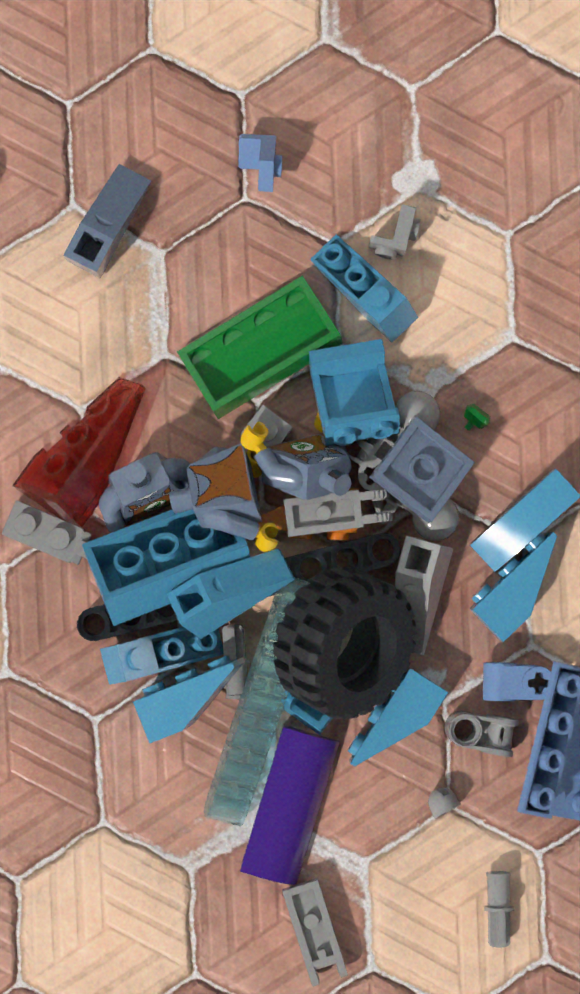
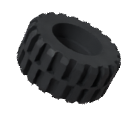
[273,567,417,720]

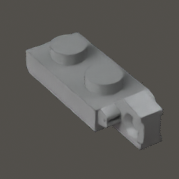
[2,500,92,565]

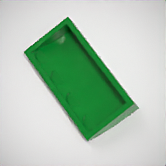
[177,275,343,419]

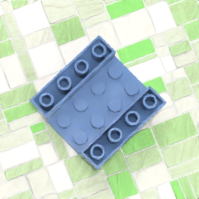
[517,662,580,821]

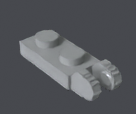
[284,489,393,537]

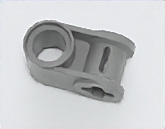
[445,711,519,757]

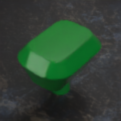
[464,404,490,431]

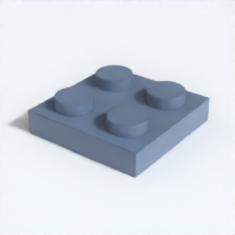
[370,416,475,523]

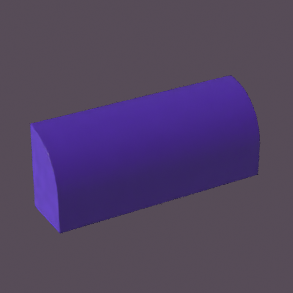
[240,724,340,885]

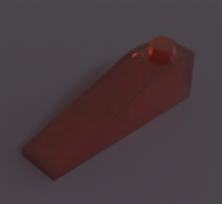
[12,377,146,528]

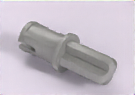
[222,624,250,699]
[484,871,514,948]

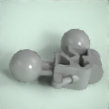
[349,391,459,541]

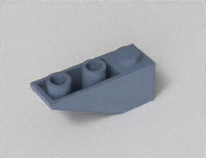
[63,164,152,279]

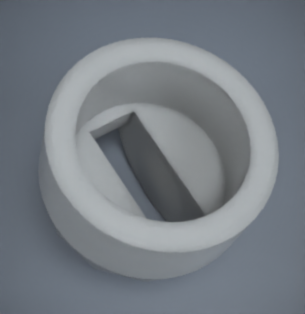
[428,787,461,819]

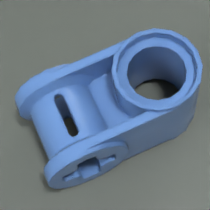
[483,662,551,701]

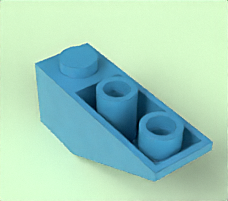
[310,234,419,343]
[469,532,557,642]
[167,548,295,639]
[100,627,224,685]
[133,655,244,743]
[347,667,448,766]

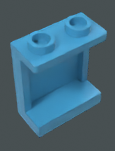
[309,339,400,446]

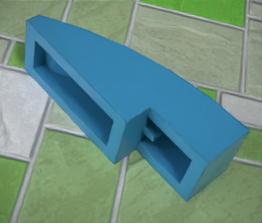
[470,469,580,572]

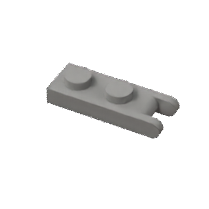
[282,878,348,986]

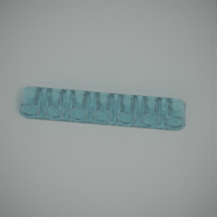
[204,578,309,827]

